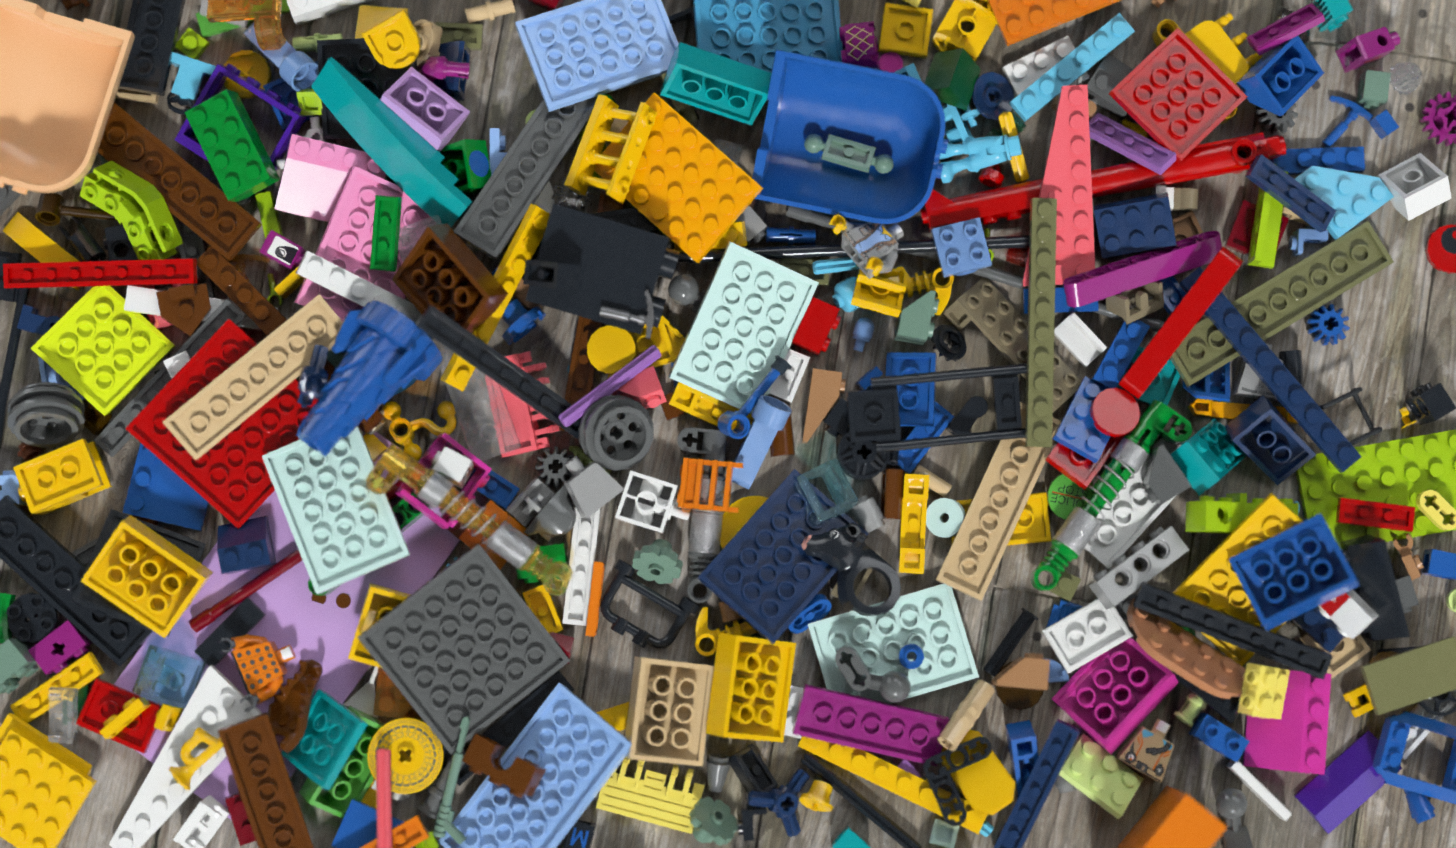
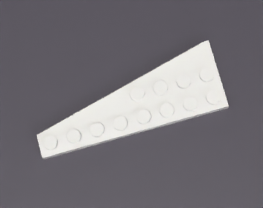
[109,665,263,848]

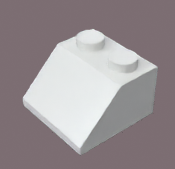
[1378,153,1451,221]

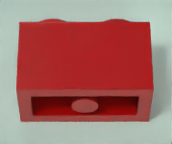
[792,297,841,356]

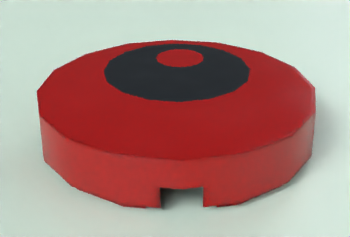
[1425,224,1456,274]

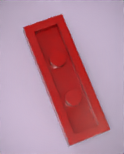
[1336,498,1415,532]

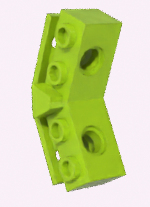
[80,161,183,260]
[1186,493,1298,534]

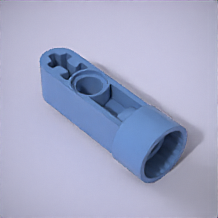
[243,16,319,91]
[732,395,792,490]

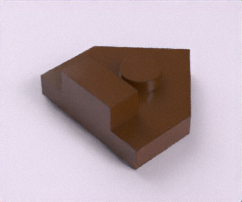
[156,284,211,337]

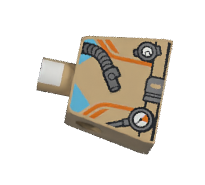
[1115,718,1174,783]

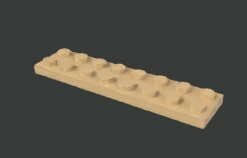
[163,294,343,460]
[936,402,1061,601]

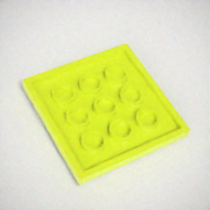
[31,286,175,416]

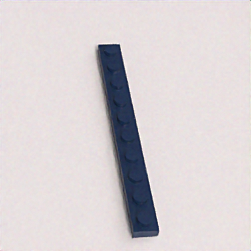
[1179,267,1362,473]

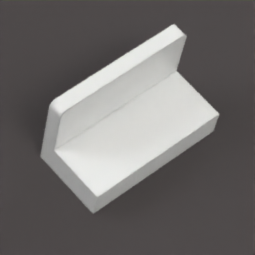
[1054,312,1107,367]

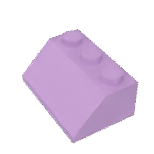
[381,67,470,152]

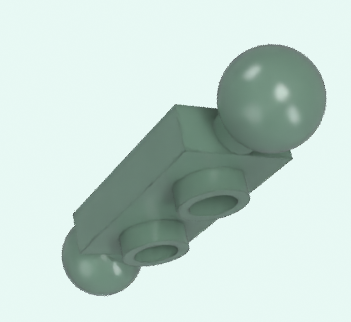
[804,134,894,174]

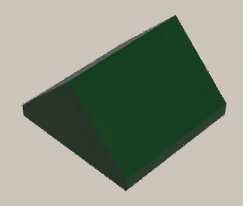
[924,48,981,111]

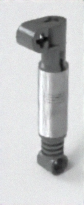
[677,428,727,603]

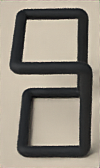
[1319,387,1383,446]

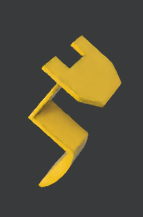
[1399,407,1417,429]

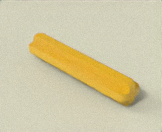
[998,112,1029,182]

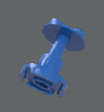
[491,268,546,345]

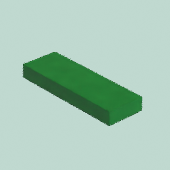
[370,195,402,272]

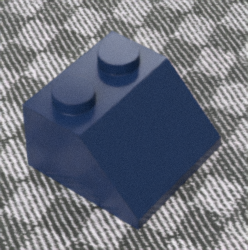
[433,41,471,100]
[217,516,277,574]

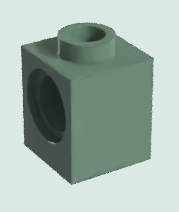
[1356,70,1391,109]

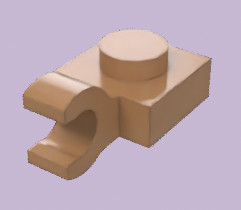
[1393,533,1424,580]

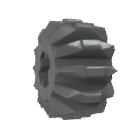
[1255,103,1298,135]
[535,446,575,488]

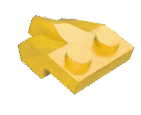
[851,267,909,317]

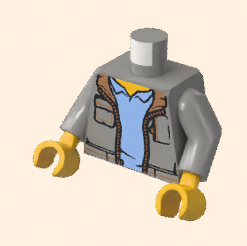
[829,214,904,279]

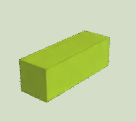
[255,191,283,238]

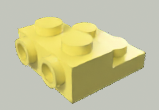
[1238,663,1290,720]

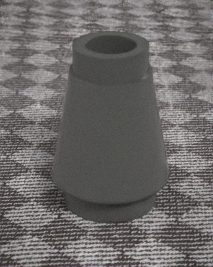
[706,753,731,792]

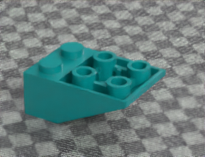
[1170,418,1247,496]

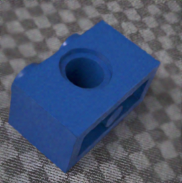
[1188,713,1250,762]

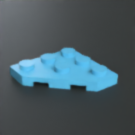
[1295,166,1394,240]

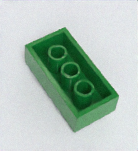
[184,89,280,202]

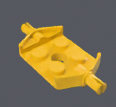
[932,0,997,61]

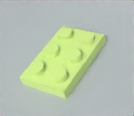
[1059,733,1143,819]

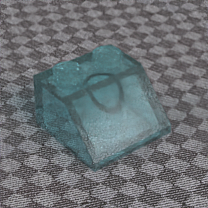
[132,644,206,709]

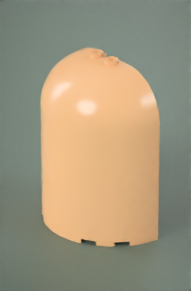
[0,0,135,195]

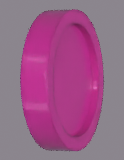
[879,52,903,73]

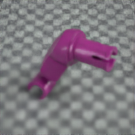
[419,56,470,83]

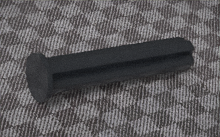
[984,607,1039,677]

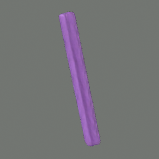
[558,345,661,427]

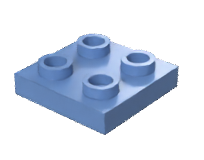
[931,217,992,278]

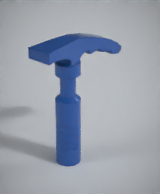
[1322,96,1373,148]

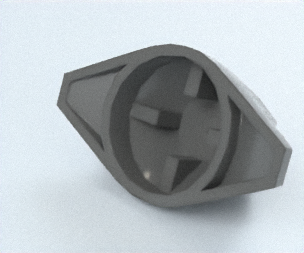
[524,485,576,542]

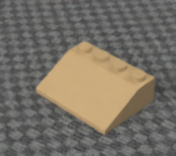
[625,656,714,766]

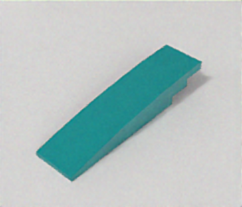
[311,57,472,228]

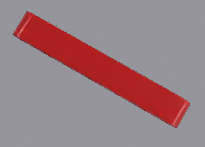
[1118,246,1243,399]

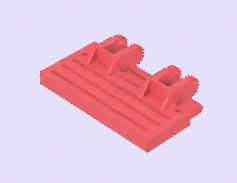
[485,351,560,458]

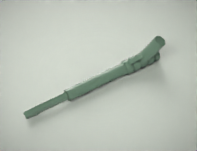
[433,716,470,845]

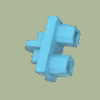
[943,104,980,144]

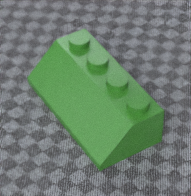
[299,706,385,818]

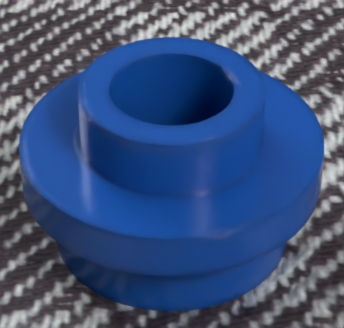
[899,644,924,669]

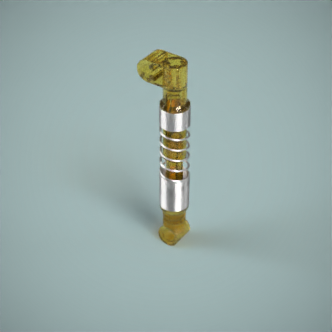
[366,443,573,595]

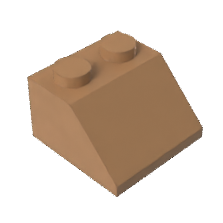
[991,653,1050,690]

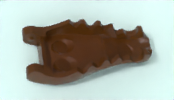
[268,660,323,752]

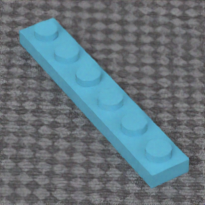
[1009,13,1135,122]

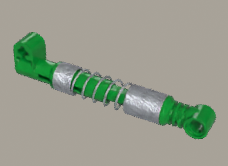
[1030,399,1192,591]

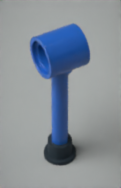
[718,355,792,439]

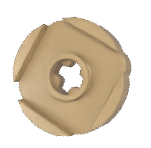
[413,19,443,69]

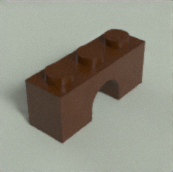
[462,734,546,798]

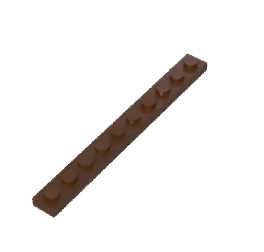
[559,190,625,431]
[197,246,385,435]

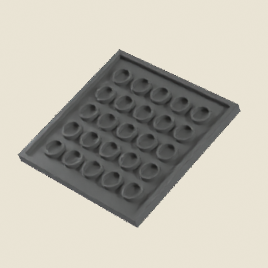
[358,543,570,754]

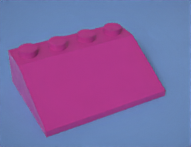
[1052,638,1179,755]
[1243,670,1331,775]

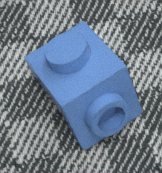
[1289,225,1328,257]

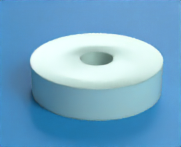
[926,498,966,538]

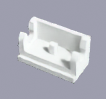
[173,795,230,848]

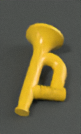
[168,727,223,790]

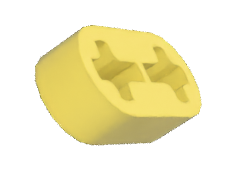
[1416,490,1456,530]

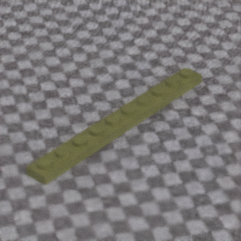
[1025,198,1057,448]

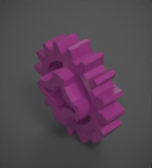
[1420,92,1456,146]

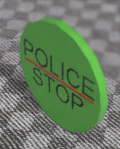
[1047,474,1093,520]

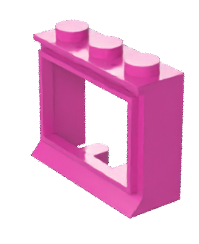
[395,433,492,529]

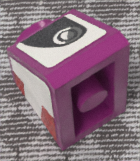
[259,230,306,271]

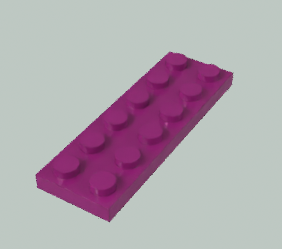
[792,684,950,767]

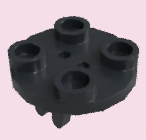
[6,593,58,643]

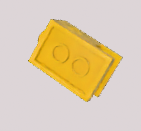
[13,439,112,515]

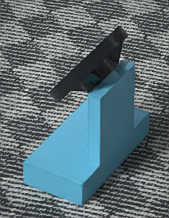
[167,52,216,115]

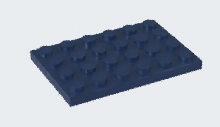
[697,469,868,645]

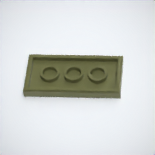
[1360,636,1456,715]

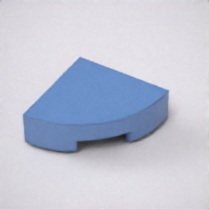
[1043,658,1070,683]

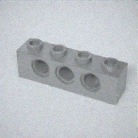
[1089,526,1189,610]

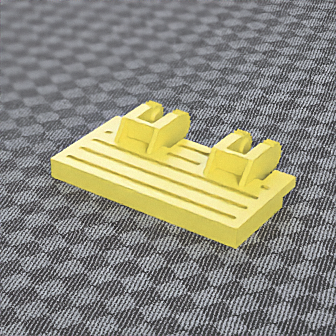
[596,757,705,834]

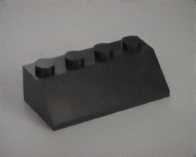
[1340,534,1410,641]

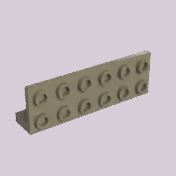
[943,277,1081,412]

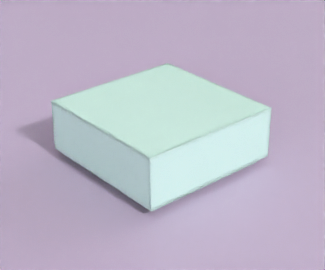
[929,818,960,848]

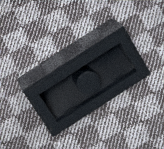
[729,743,778,794]

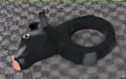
[802,523,901,617]

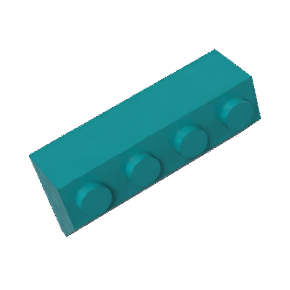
[660,42,772,126]

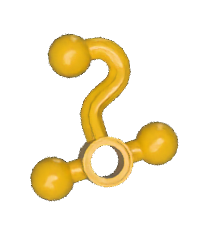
[382,401,457,462]

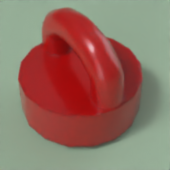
[979,164,1004,188]

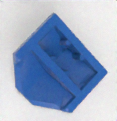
[1182,362,1230,402]

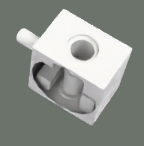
[615,470,690,534]

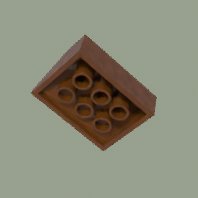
[392,224,508,333]

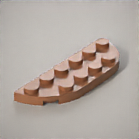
[1127,598,1246,699]

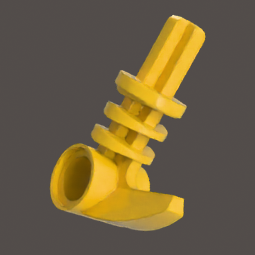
[904,267,954,315]
[695,607,758,656]

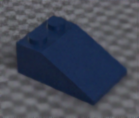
[1225,395,1316,486]

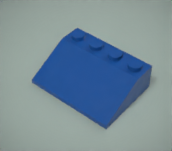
[122,443,209,531]
[1229,513,1360,631]

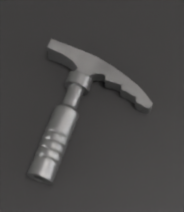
[600,290,654,338]

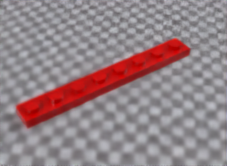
[3,259,197,288]

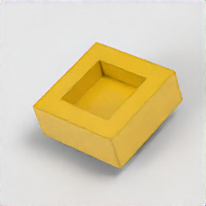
[154,704,183,732]

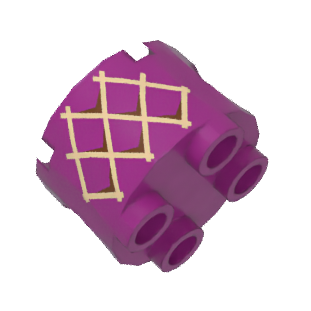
[839,21,879,70]

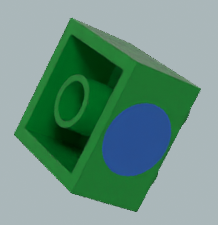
[440,139,492,197]

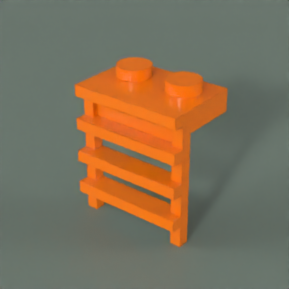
[677,457,744,513]

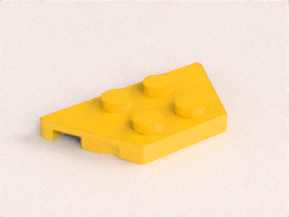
[607,315,685,379]

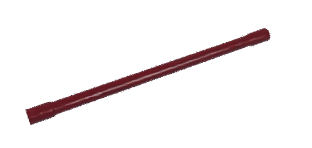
[188,472,425,633]

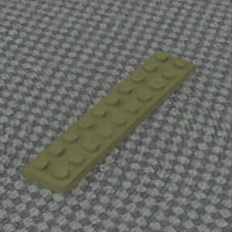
[1170,221,1394,387]

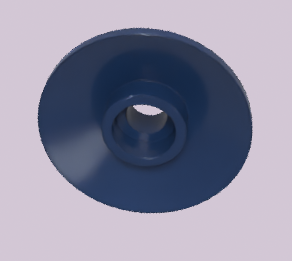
[972,72,1014,120]

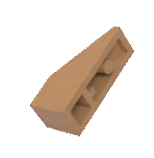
[802,368,846,444]

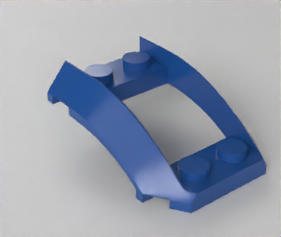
[1372,711,1456,805]

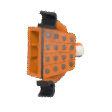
[216,634,296,712]

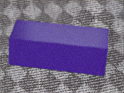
[1294,730,1402,834]

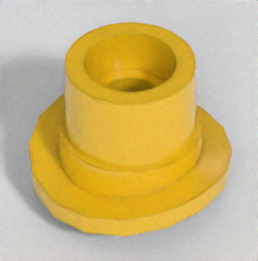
[800,780,833,812]

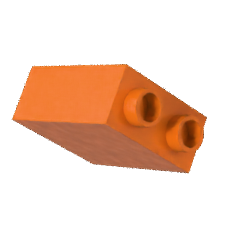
[1117,786,1227,848]

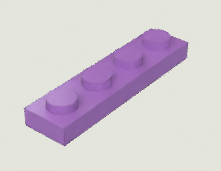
[1089,113,1176,175]

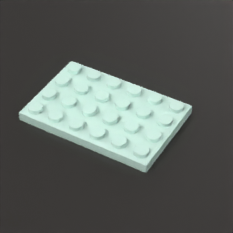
[668,242,819,414]
[262,425,411,594]
[808,584,979,704]

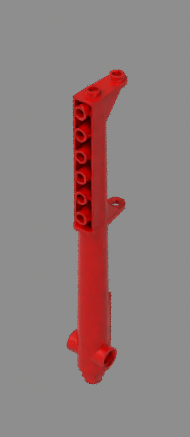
[920,132,1286,232]

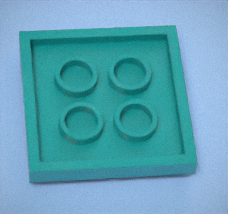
[281,689,368,790]

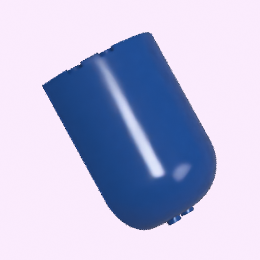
[752,50,949,224]

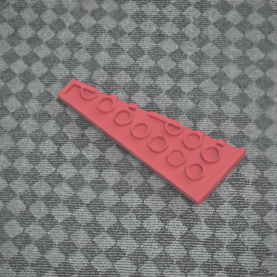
[1022,85,1095,287]

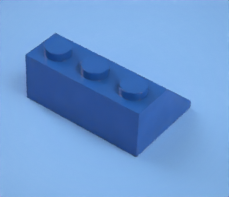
[1236,36,1324,116]

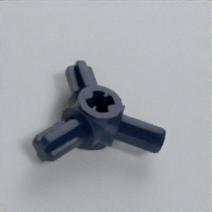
[297,345,329,408]
[747,768,810,837]

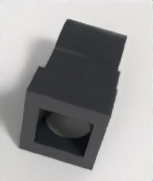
[947,396,988,444]

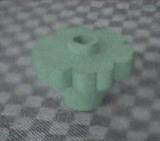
[632,539,683,584]
[690,797,738,846]

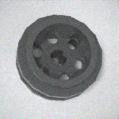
[7,382,85,448]
[579,394,654,471]

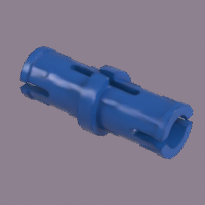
[766,226,816,246]

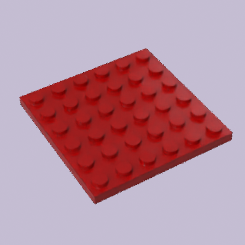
[125,318,318,529]

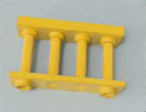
[564,94,657,204]

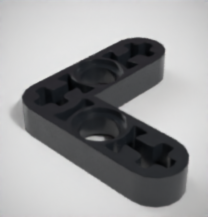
[923,737,992,826]

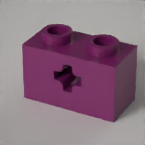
[28,620,93,674]

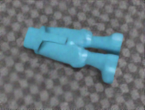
[939,134,1022,184]

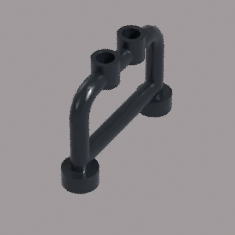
[600,559,700,649]

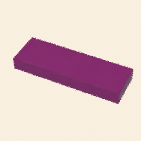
[1246,3,1325,56]

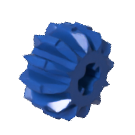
[1306,304,1350,346]

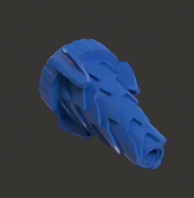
[297,300,443,457]

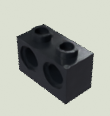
[1405,382,1456,425]

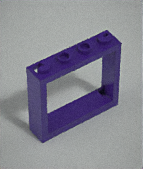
[174,63,307,192]

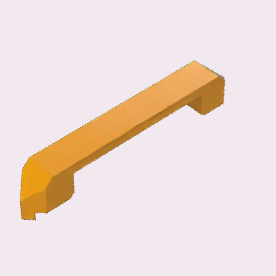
[1188,399,1298,424]

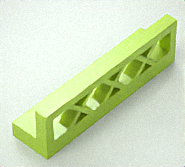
[1247,171,1288,269]

